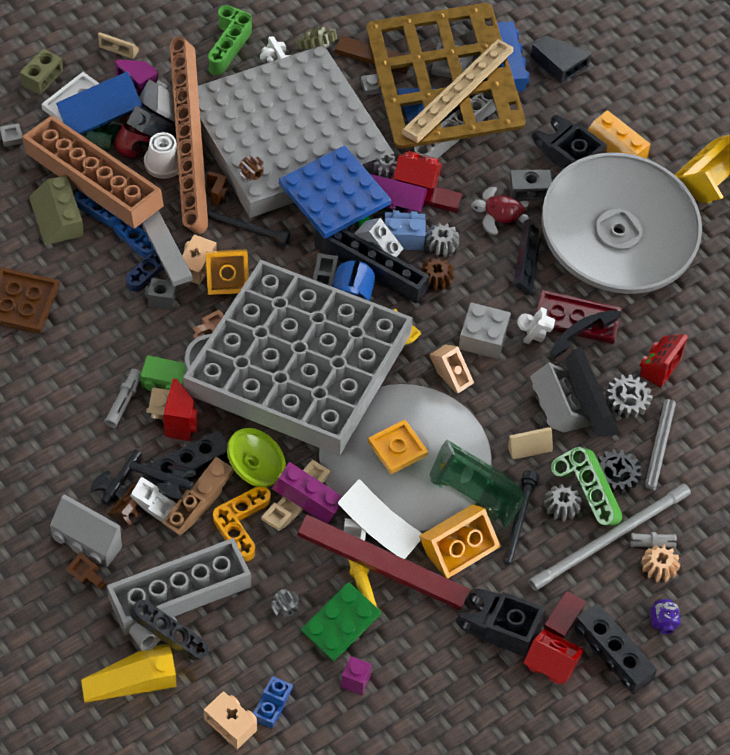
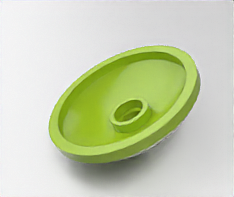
[227,428,286,487]

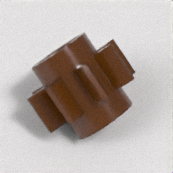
[239,155,264,181]

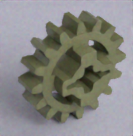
[296,26,337,50]

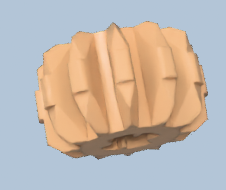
[641,544,680,582]

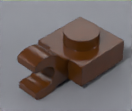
[66,552,107,590]

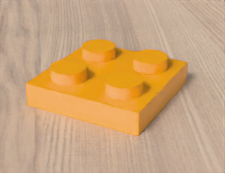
[368,419,428,474]

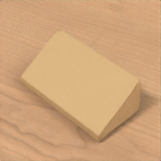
[98,32,139,59]
[508,427,553,460]

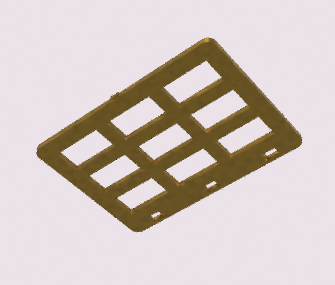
[366,3,526,149]

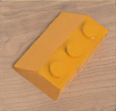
[588,110,651,159]
[419,504,501,579]

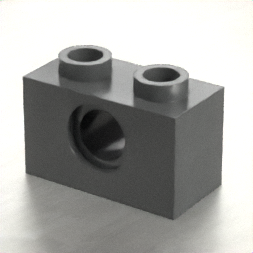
[509,169,552,201]

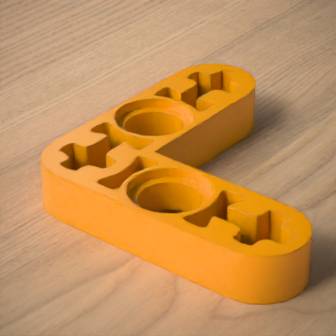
[213,487,271,562]

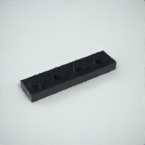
[513,219,542,295]

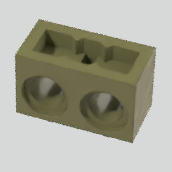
[20,48,63,95]

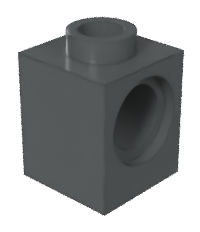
[145,278,177,310]

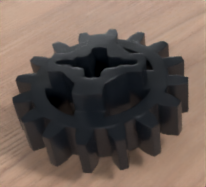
[598,449,641,495]

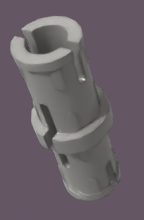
[630,532,677,549]

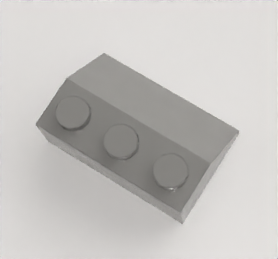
[530,363,592,432]
[50,494,122,567]

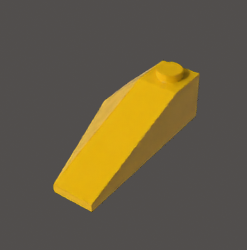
[81,644,177,703]

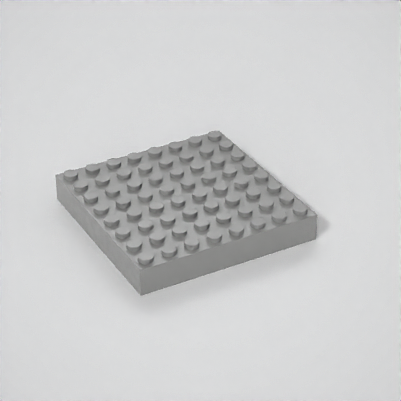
[198,45,394,218]
[183,260,413,456]

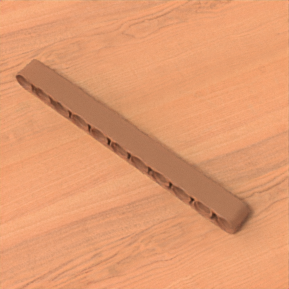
[170,36,208,234]

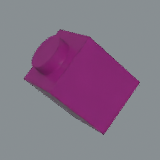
[341,656,372,695]

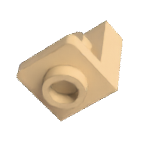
[146,387,170,420]

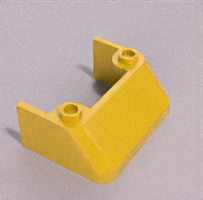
[674,135,730,204]

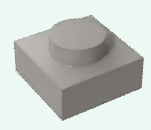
[360,74,382,96]
[0,123,23,147]

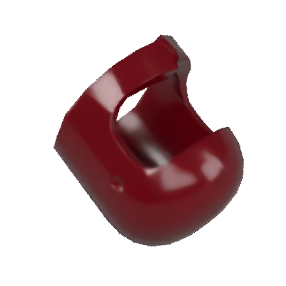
[114,124,152,158]

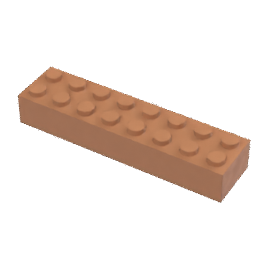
[22,115,164,229]

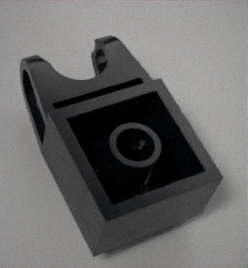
[532,115,607,169]
[456,588,545,657]

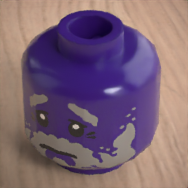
[650,599,681,634]

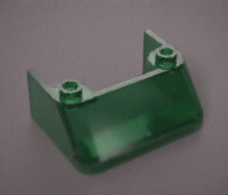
[429,440,526,528]

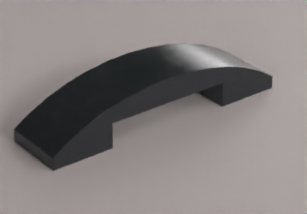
[548,311,622,361]

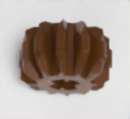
[420,257,454,292]

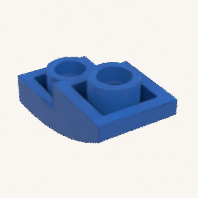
[253,676,293,729]

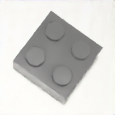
[459,303,511,359]

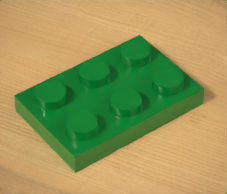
[301,582,382,662]

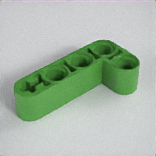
[208,5,252,75]
[551,447,622,526]

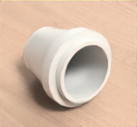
[144,132,179,179]

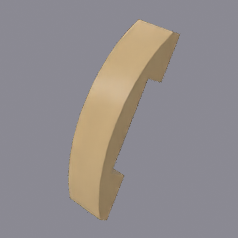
[261,460,330,531]

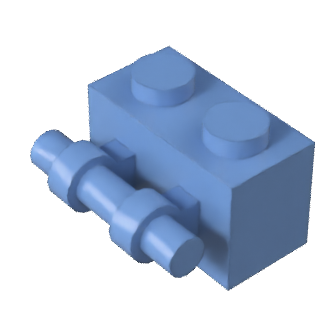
[385,210,426,250]

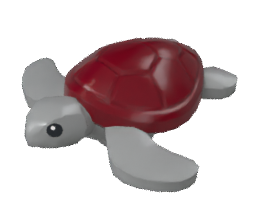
[471,187,529,235]

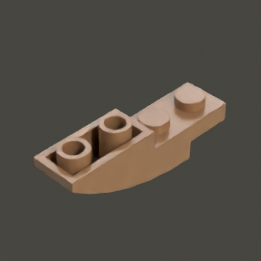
[162,457,234,536]

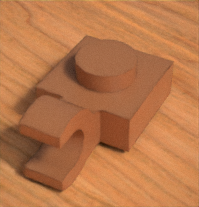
[193,310,224,339]

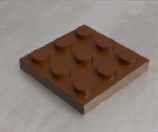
[0,267,60,334]

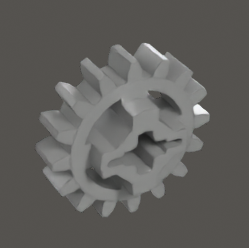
[605,375,652,418]

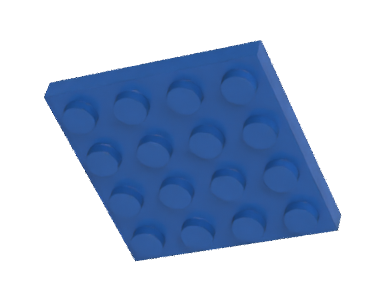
[279,145,391,239]

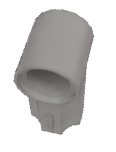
[129,615,179,651]

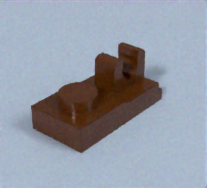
[108,484,139,525]

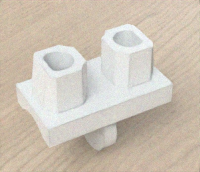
[260,37,291,63]
[517,307,555,344]

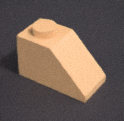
[429,345,474,393]

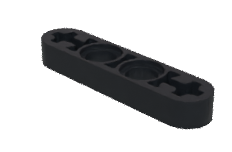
[130,600,208,661]

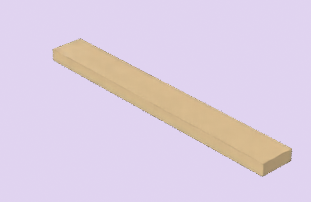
[402,39,513,143]

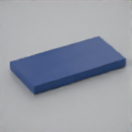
[56,72,143,135]

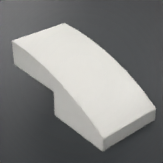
[130,477,176,522]

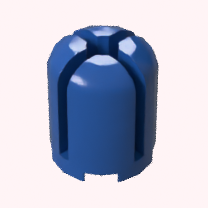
[332,261,375,301]

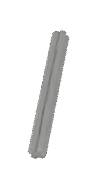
[645,399,676,490]

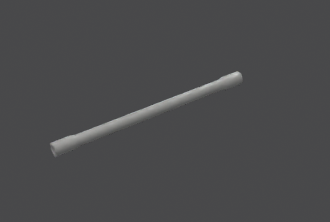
[529,484,691,591]

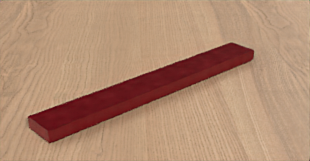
[297,514,469,610]

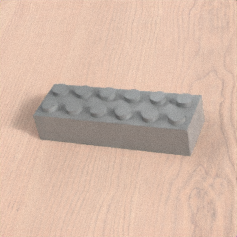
[107,538,251,635]

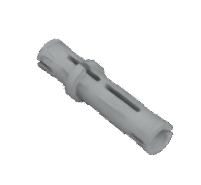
[104,369,142,428]

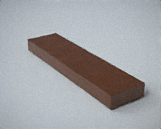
[335,36,410,74]

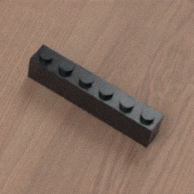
[315,229,429,304]

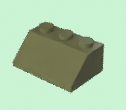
[29,175,84,245]

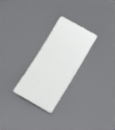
[338,479,422,559]

